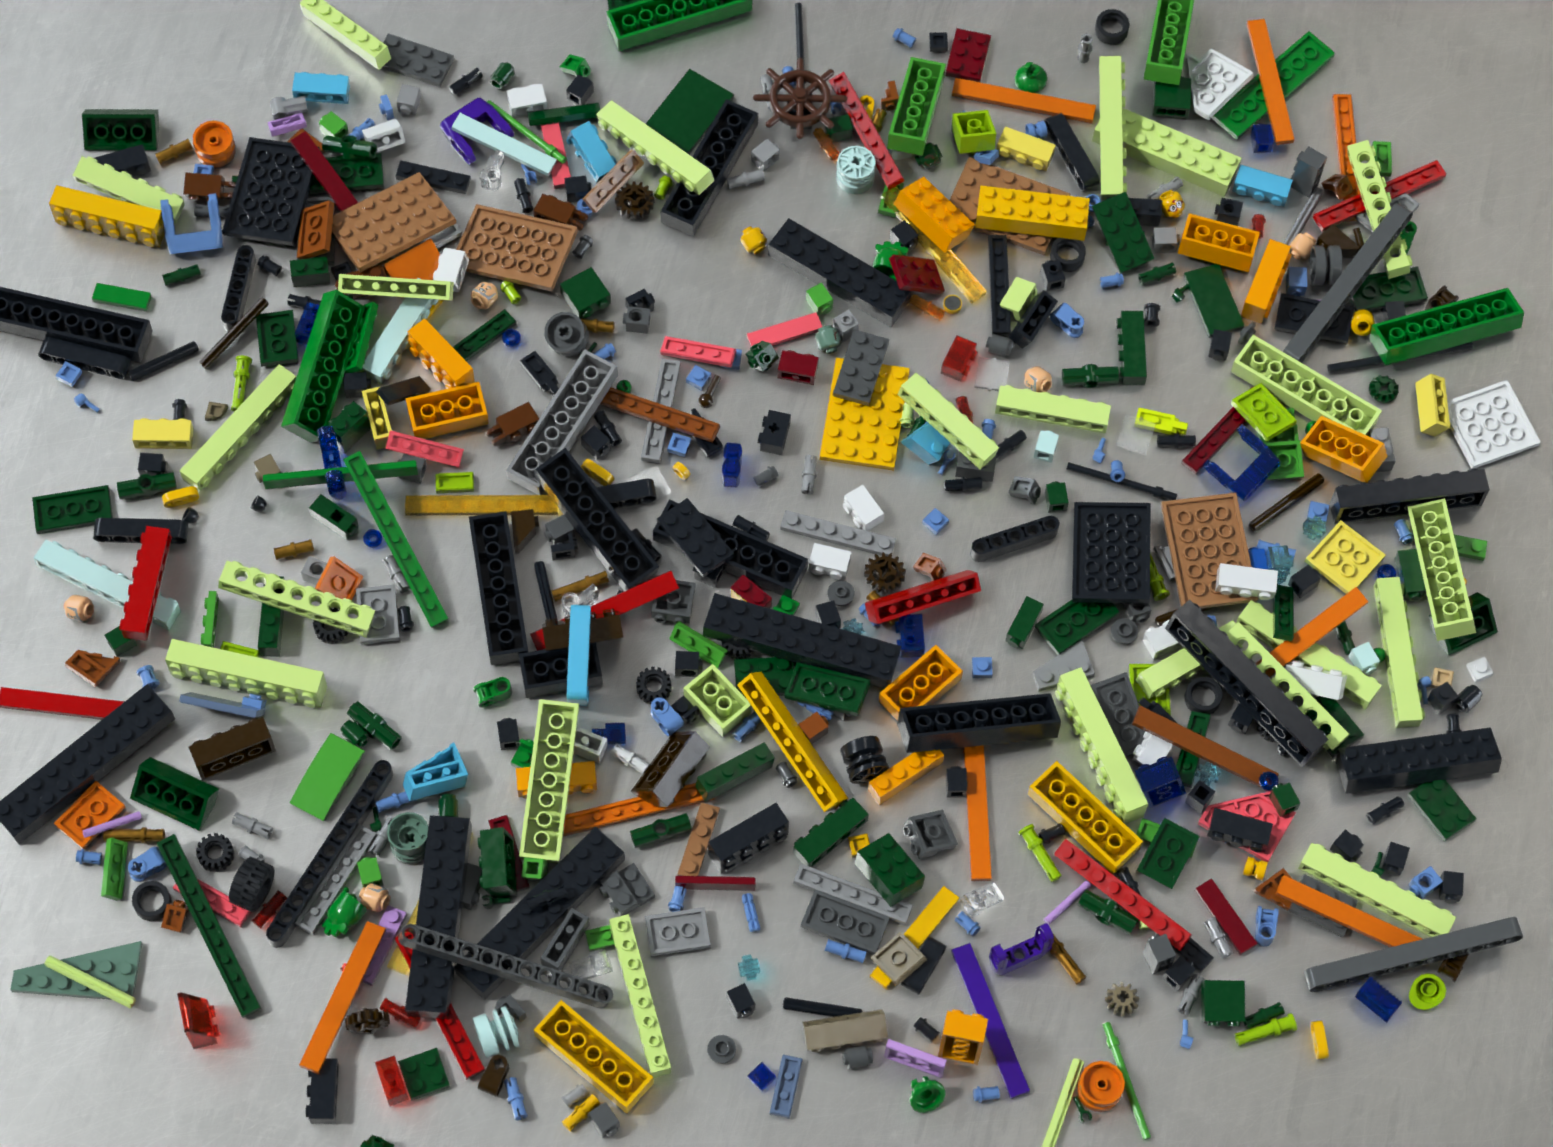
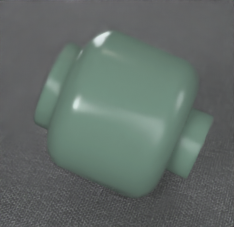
[815,325,841,354]

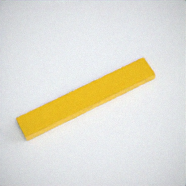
[870,886,959,989]

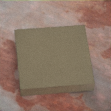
[870,931,927,986]

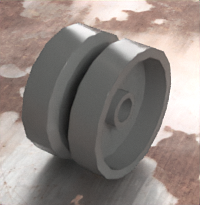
[1309,245,1342,286]
[544,312,589,357]

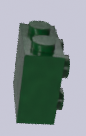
[1152,76,1191,118]
[560,267,611,319]
[327,401,371,454]
[1201,980,1245,1027]

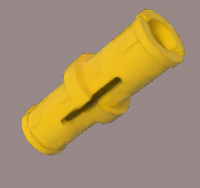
[562,1094,601,1132]

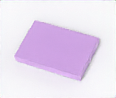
[884,1039,947,1078]

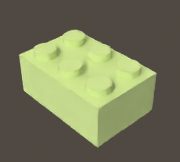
[683,664,752,737]

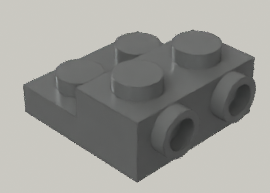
[651,580,696,624]
[903,810,958,859]
[598,863,655,916]

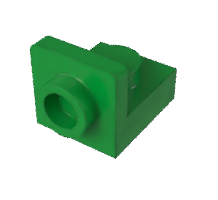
[559,54,592,77]
[773,595,800,615]
[511,739,534,768]

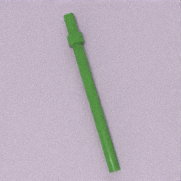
[487,100,567,164]
[1102,1022,1151,1140]

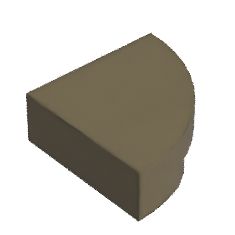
[205,401,228,421]

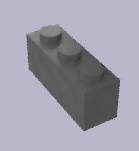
[1291,146,1327,198]
[540,908,590,971]

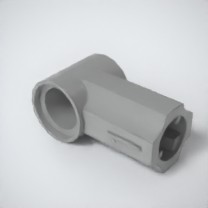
[270,96,308,120]

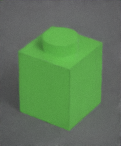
[319,111,349,138]
[806,283,833,316]
[357,857,384,887]
[522,857,549,881]

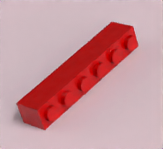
[119,526,172,641]
[865,570,981,624]

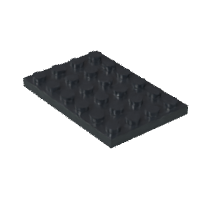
[222,137,321,246]
[1072,502,1151,603]

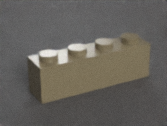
[802,1009,888,1052]

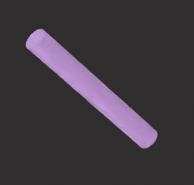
[83,811,142,838]
[1043,880,1091,925]

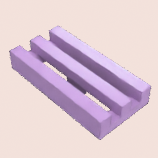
[267,113,307,137]

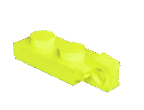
[1134,408,1188,435]

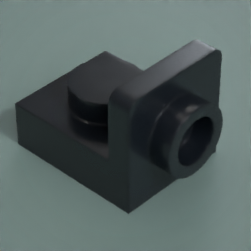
[625,288,655,312]
[551,533,578,561]
[671,695,699,726]

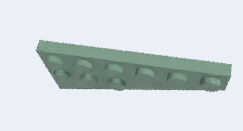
[10,941,142,1000]

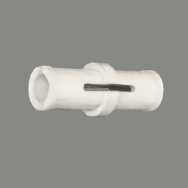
[610,743,650,774]

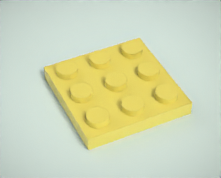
[1304,520,1386,594]

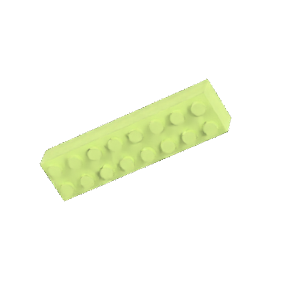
[1092,108,1242,197]
[1231,335,1382,435]
[1407,498,1476,641]
[165,639,327,708]
[1055,667,1148,824]
[519,699,579,864]

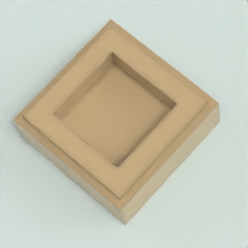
[1431,667,1454,688]

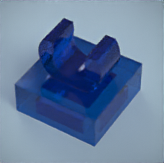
[747,1062,776,1092]

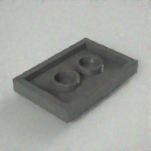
[1288,874,1358,937]

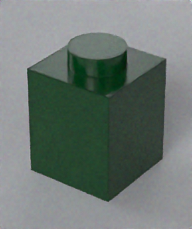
[825,114,853,143]
[1045,481,1069,513]
[104,626,137,657]
[1269,782,1300,817]

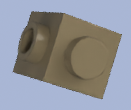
[254,454,281,484]

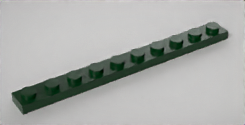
[156,834,262,1018]

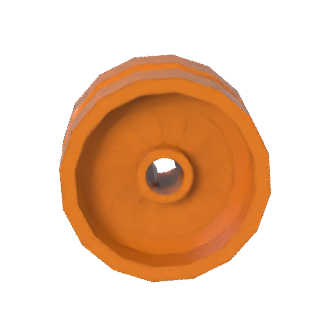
[193,120,236,168]
[1077,1061,1125,1112]

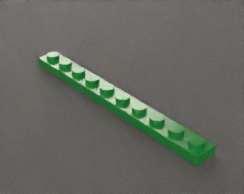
[343,451,449,628]

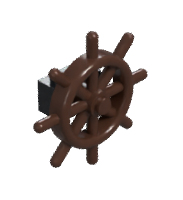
[753,58,847,139]

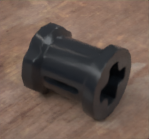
[1144,303,1160,327]

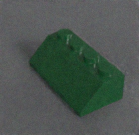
[82,109,159,150]
[130,757,219,831]

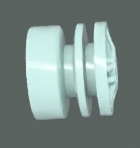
[836,146,875,194]
[472,1006,519,1058]

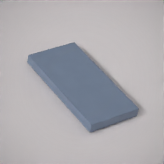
[179,692,266,718]

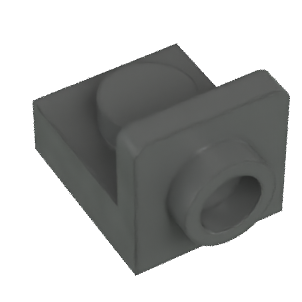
[1009,476,1041,504]
[494,995,527,1023]

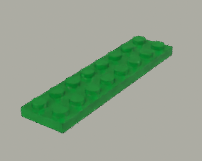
[1211,31,1335,140]

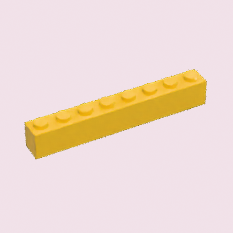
[737,672,849,812]

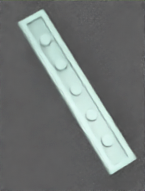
[451,113,557,176]

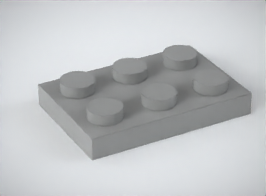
[356,584,400,644]
[645,907,711,957]

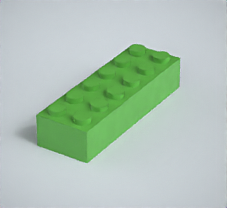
[1143,0,1194,85]
[887,57,946,156]

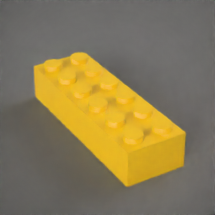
[49,185,165,247]
[975,185,1090,241]
[1027,761,1143,875]
[534,1000,654,1114]

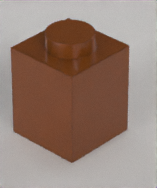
[798,712,829,744]

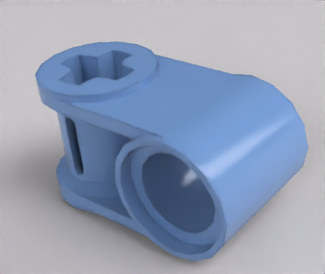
[1050,303,1084,338]
[650,697,685,736]
[128,847,167,882]
[1255,906,1279,947]

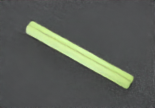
[44,956,136,1008]
[1042,1058,1084,1147]

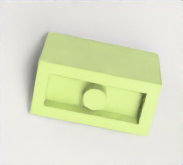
[1000,277,1038,321]

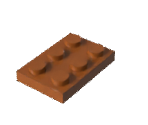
[297,200,334,259]

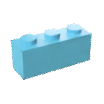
[292,72,350,104]
[1232,164,1293,207]

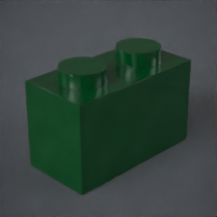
[290,257,330,287]

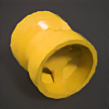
[1243,856,1268,881]

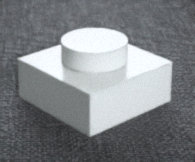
[1466,657,1494,682]

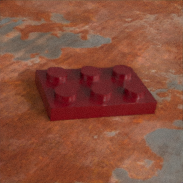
[945,28,991,82]
[889,254,945,295]

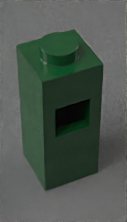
[309,494,359,540]
[1394,549,1426,601]
[1006,596,1044,649]

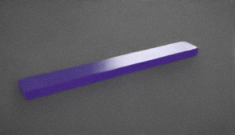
[951,943,1030,1099]

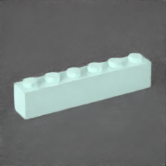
[362,278,438,384]

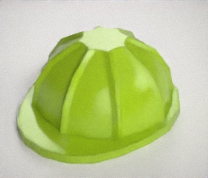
[1409,973,1446,1010]

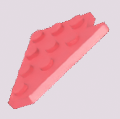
[1198,791,1296,862]

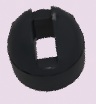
[250,495,267,512]
[182,507,199,524]

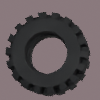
[229,857,275,912]

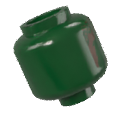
[915,142,943,169]

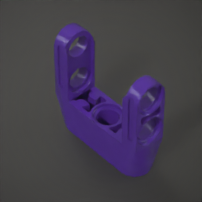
[440,97,514,165]
[989,923,1054,976]

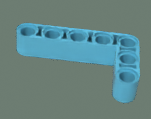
[567,605,591,706]

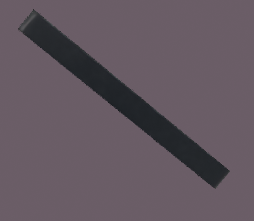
[266,760,393,948]

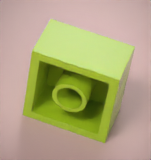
[951,110,996,154]

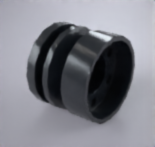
[840,736,889,784]

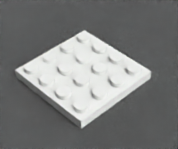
[1447,380,1541,469]

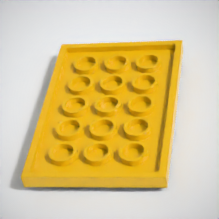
[819,357,910,471]

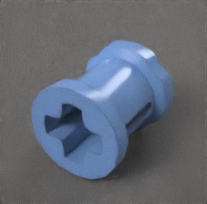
[136,665,160,689]

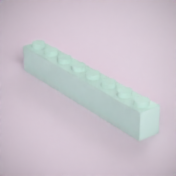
[34,540,181,630]

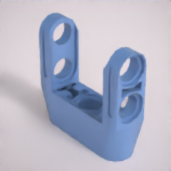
[160,193,223,254]

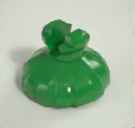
[1014,62,1048,93]
[909,1076,946,1113]

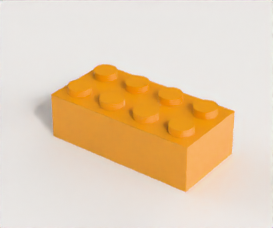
[893,176,975,253]
[1178,213,1260,272]
[1241,239,1292,324]
[407,318,475,389]
[405,382,489,439]
[1300,416,1388,483]
[879,645,963,721]
[938,1009,988,1065]

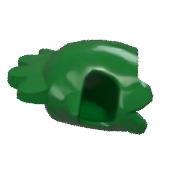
[872,241,908,281]
[322,887,367,937]

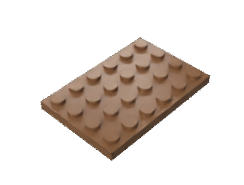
[949,157,1071,256]
[331,172,456,272]
[456,204,578,292]
[1160,492,1258,608]

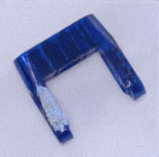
[1202,424,1282,501]
[317,426,347,500]

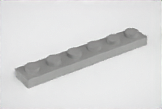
[641,358,681,463]
[780,510,896,556]
[295,824,377,935]
[793,864,913,925]

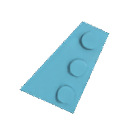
[566,121,617,182]
[901,422,950,465]
[403,742,468,801]

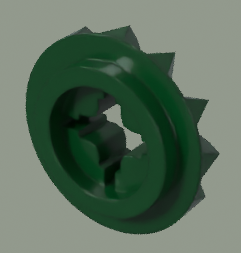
[1369,375,1399,403]

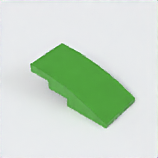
[1258,408,1304,480]
[290,733,365,821]

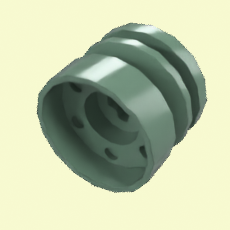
[387,812,428,864]

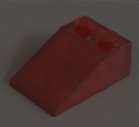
[177,992,220,1049]

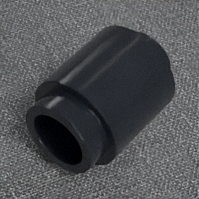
[1454,685,1483,713]

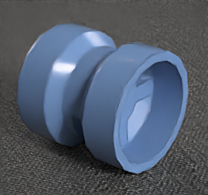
[1025,121,1048,139]

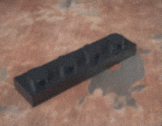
[395,160,471,195]

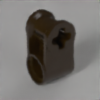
[1425,285,1459,310]
[1437,953,1470,982]
[478,1055,509,1097]

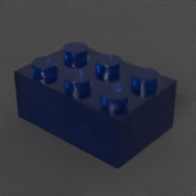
[1135,756,1187,808]

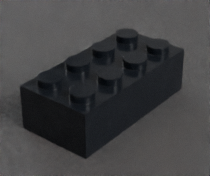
[519,642,603,698]
[708,802,789,874]

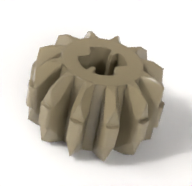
[1105,982,1140,1017]

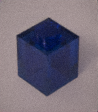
[1250,123,1274,153]

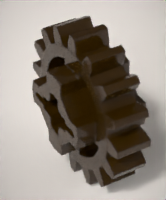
[615,181,655,220]
[864,552,906,594]
[345,1008,390,1034]

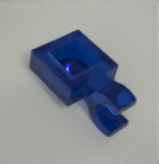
[592,723,626,744]

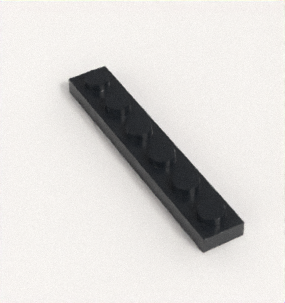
[988,235,1011,336]

